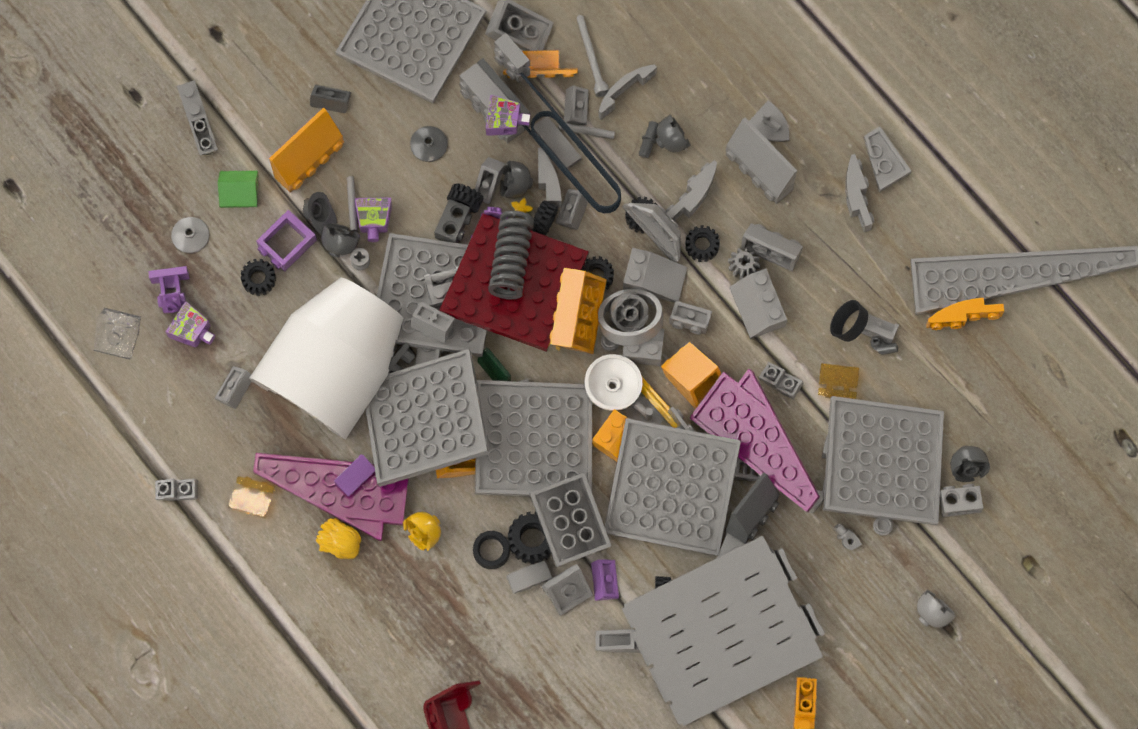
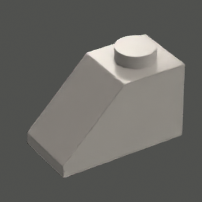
[475,157,505,204]

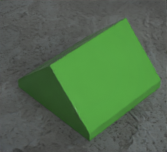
[218,170,258,208]

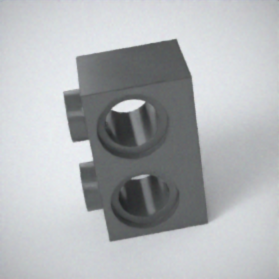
[434,199,472,243]

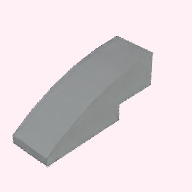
[538,148,562,207]
[596,629,641,653]

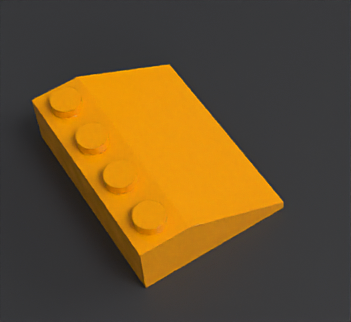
[269,108,344,193]
[550,268,607,354]

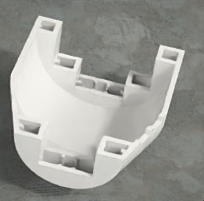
[249,278,403,440]

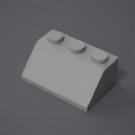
[741,223,803,272]
[730,269,787,339]

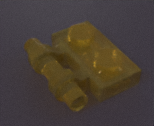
[818,363,859,399]
[228,476,275,519]

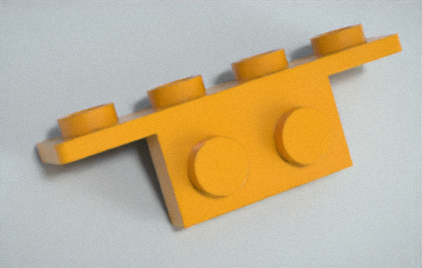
[503,50,578,78]

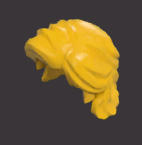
[316,518,361,559]

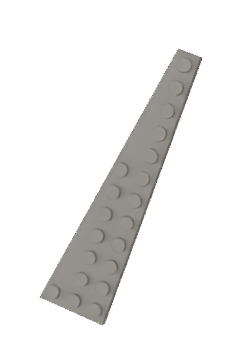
[910,246,1138,315]

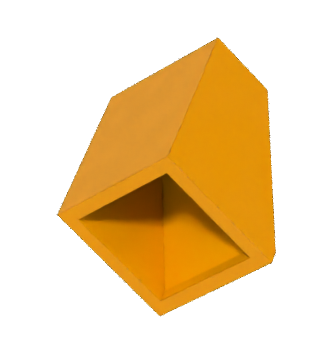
[661,342,721,409]

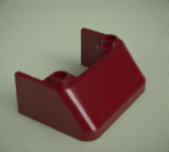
[423,680,481,729]

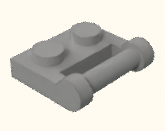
[423,266,459,308]

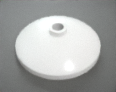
[584,354,642,411]

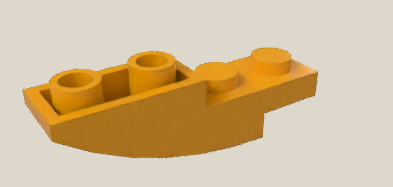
[926,298,1004,330]
[793,677,817,729]

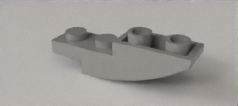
[177,80,218,156]
[845,154,874,232]
[665,160,717,221]

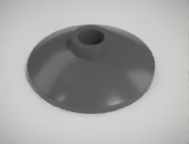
[410,126,448,162]

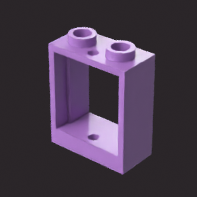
[256,210,317,271]

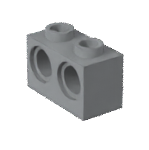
[940,484,983,517]

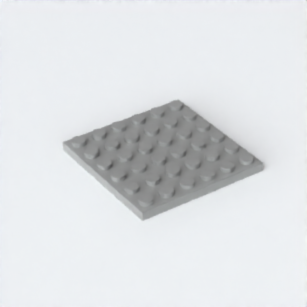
[335,0,487,103]
[377,233,487,357]
[366,349,489,487]
[475,380,592,496]
[823,396,944,525]
[605,418,741,556]

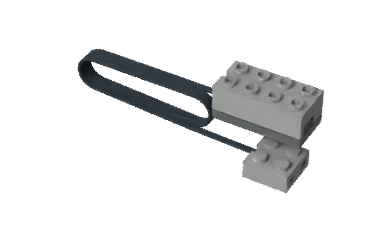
[459,33,621,214]

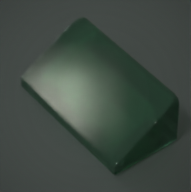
[477,347,511,381]

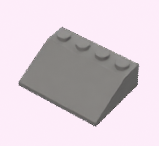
[726,117,797,204]
[529,473,611,567]

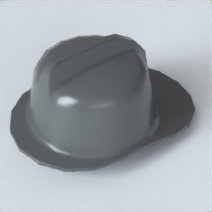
[303,192,337,235]

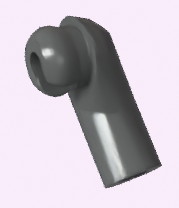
[870,337,898,355]

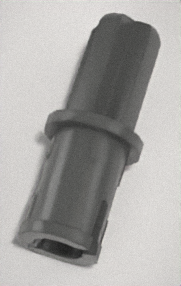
[639,121,659,158]

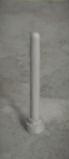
[577,15,609,97]

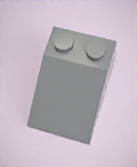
[485,0,554,51]
[623,248,687,302]

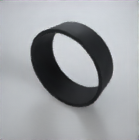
[830,300,868,342]

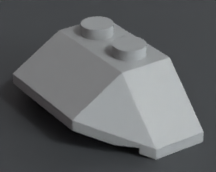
[622,203,681,262]

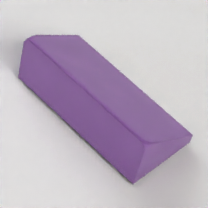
[334,454,375,497]
[591,560,619,601]

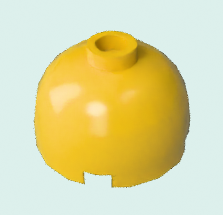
[403,511,441,551]

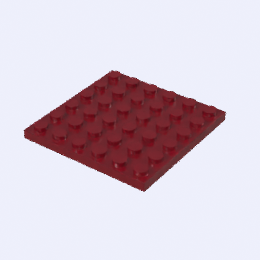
[439,213,589,352]

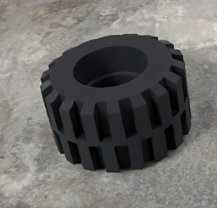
[508,512,552,564]

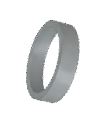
[598,289,663,346]

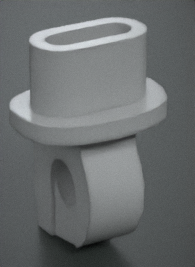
[834,523,862,550]

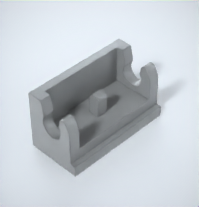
[411,302,455,343]
[861,314,899,344]

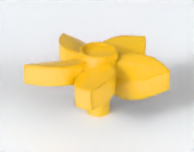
[511,197,533,219]

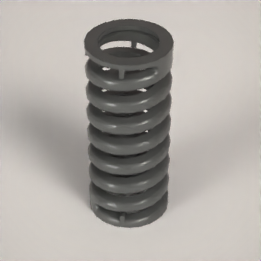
[488,211,534,299]

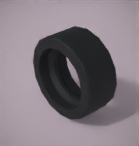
[473,531,510,569]

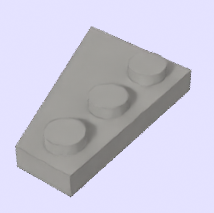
[864,127,911,192]

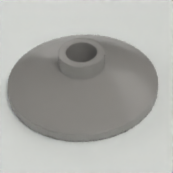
[171,217,209,253]

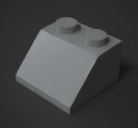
[623,327,664,366]

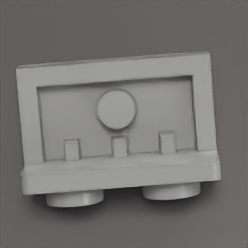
[669,301,712,335]

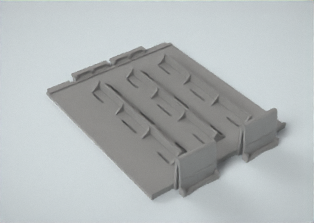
[622,536,825,726]

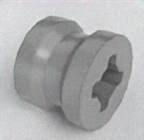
[350,248,370,271]

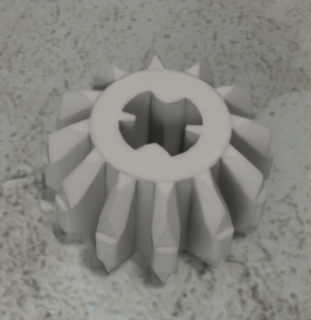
[728,247,760,280]

